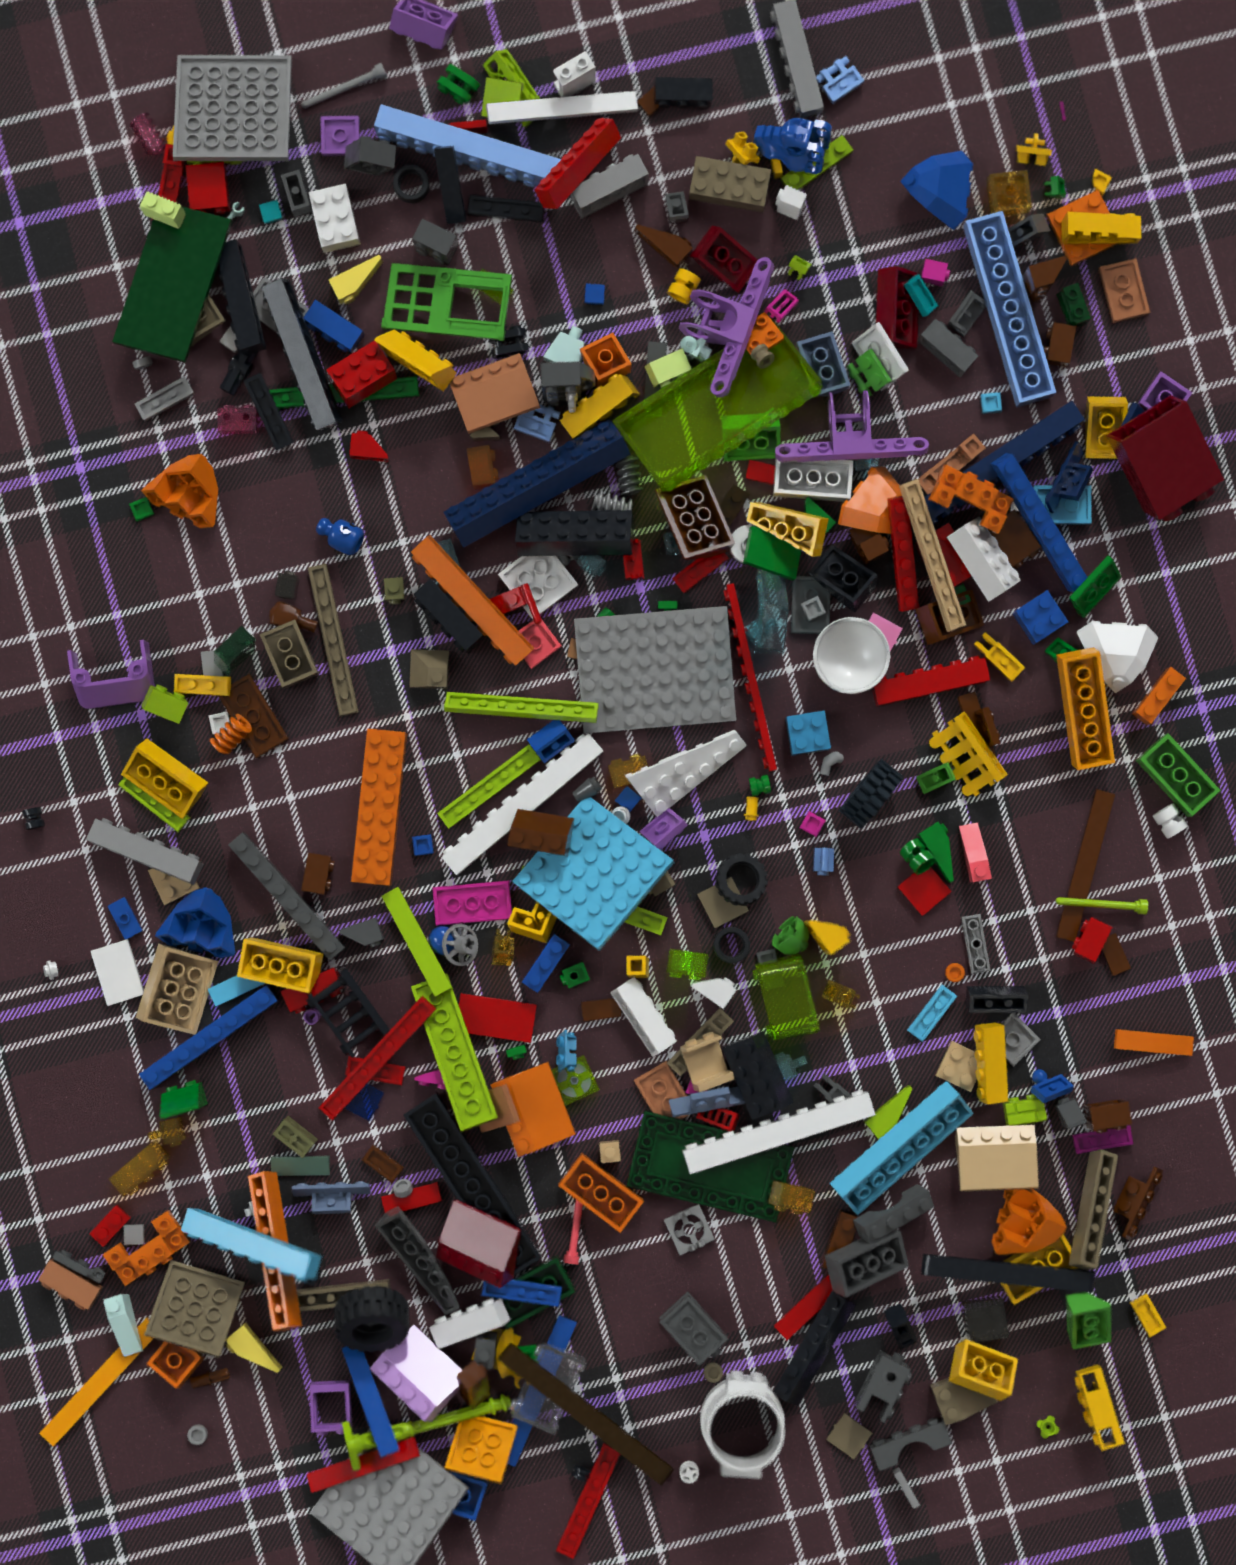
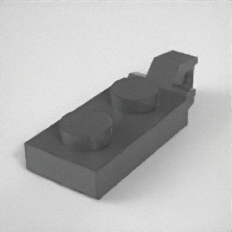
[53,1249,106,1283]

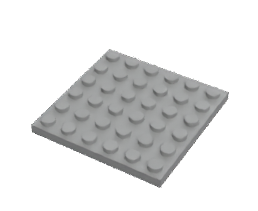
[173,55,292,161]
[310,1424,469,1565]

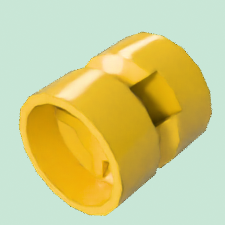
[667,268,701,304]

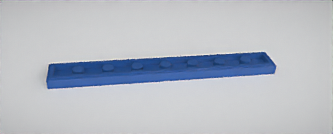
[508,1314,577,1467]

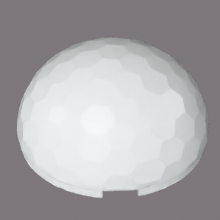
[813,617,890,694]

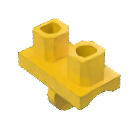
[725,132,760,165]
[1015,133,1052,166]

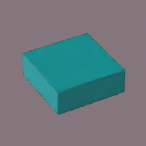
[259,200,283,224]

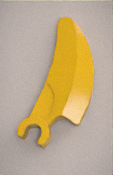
[495,1327,529,1389]

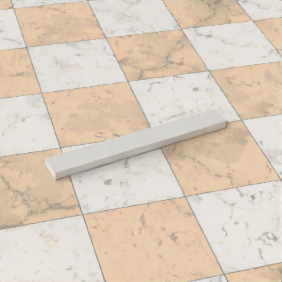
[486,91,638,124]

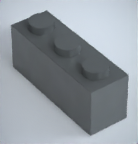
[917,319,978,377]

